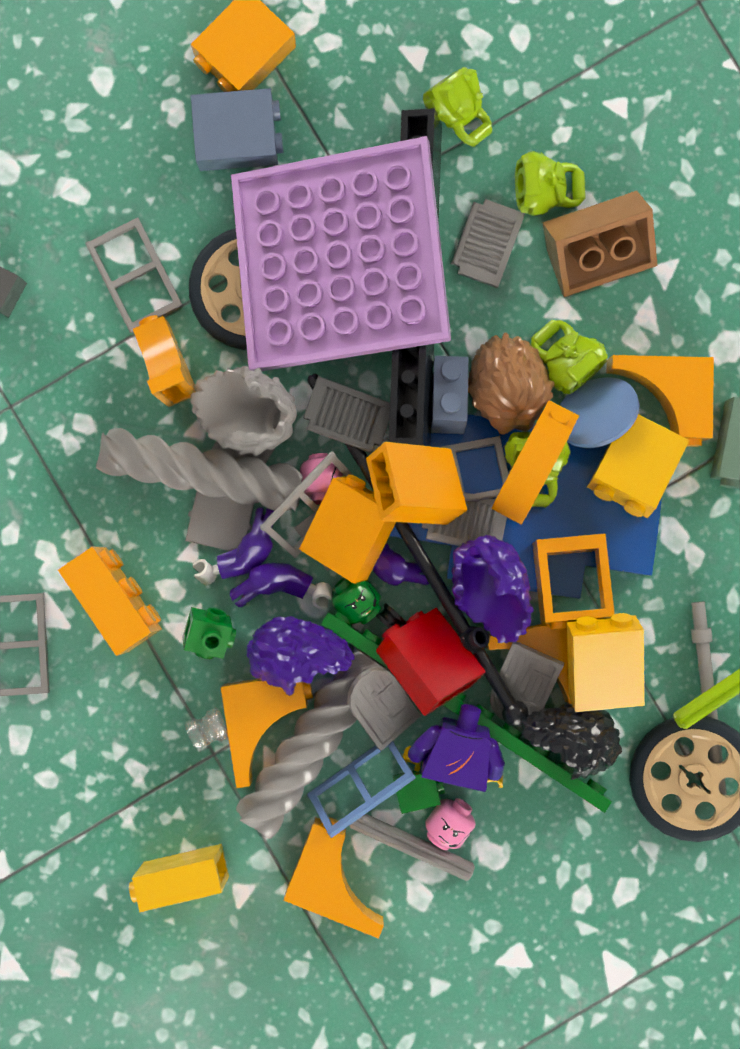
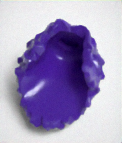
[451,535,534,643]
[246,616,355,696]

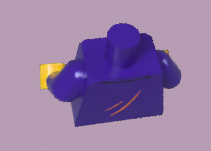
[403,704,505,792]

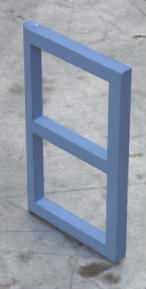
[307,741,416,838]

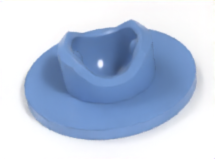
[560,377,639,448]

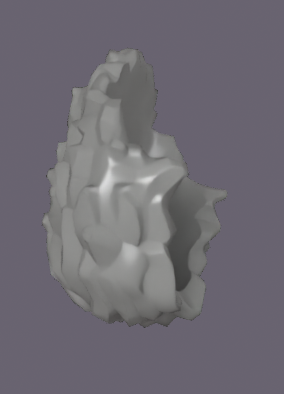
[190,366,297,456]

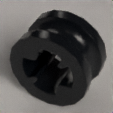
[376,603,407,628]

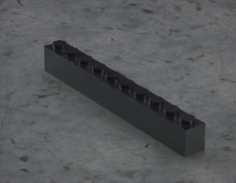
[389,108,442,447]

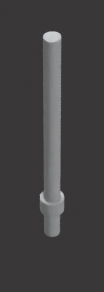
[691,601,727,795]

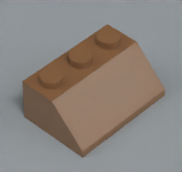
[542,191,658,297]

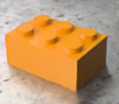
[58,546,162,656]

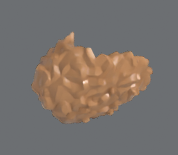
[468,333,555,434]

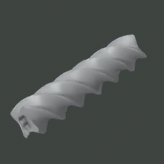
[96,428,303,511]
[236,646,389,839]

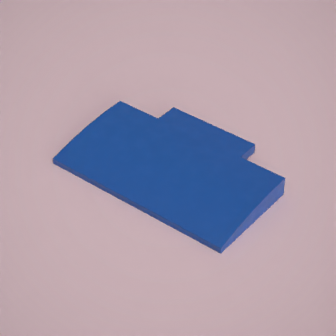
[389,414,662,599]

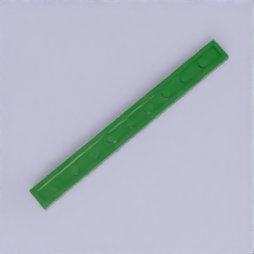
[321,611,612,813]

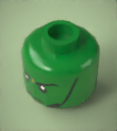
[332,577,381,625]

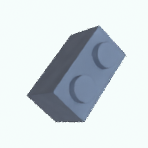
[431,356,469,434]

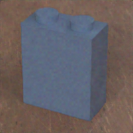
[191,88,284,171]

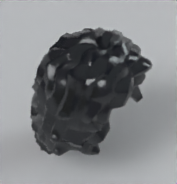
[521,703,622,780]

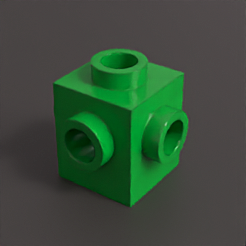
[182,607,236,659]

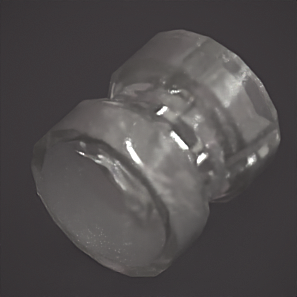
[185,707,228,752]

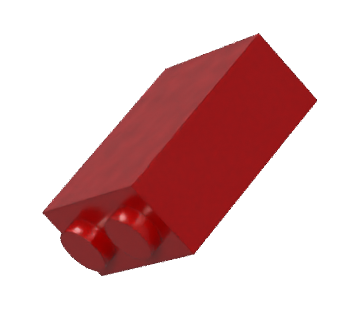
[376,607,486,716]

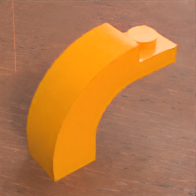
[491,400,579,525]

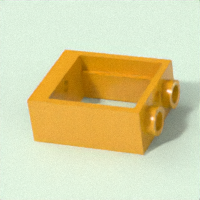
[532,534,615,630]

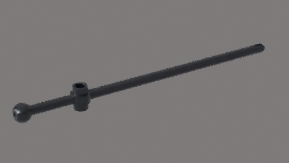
[307,373,529,727]

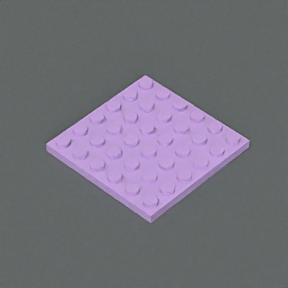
[231,136,451,371]

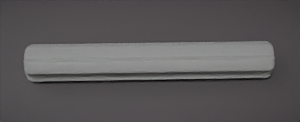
[349,814,475,881]

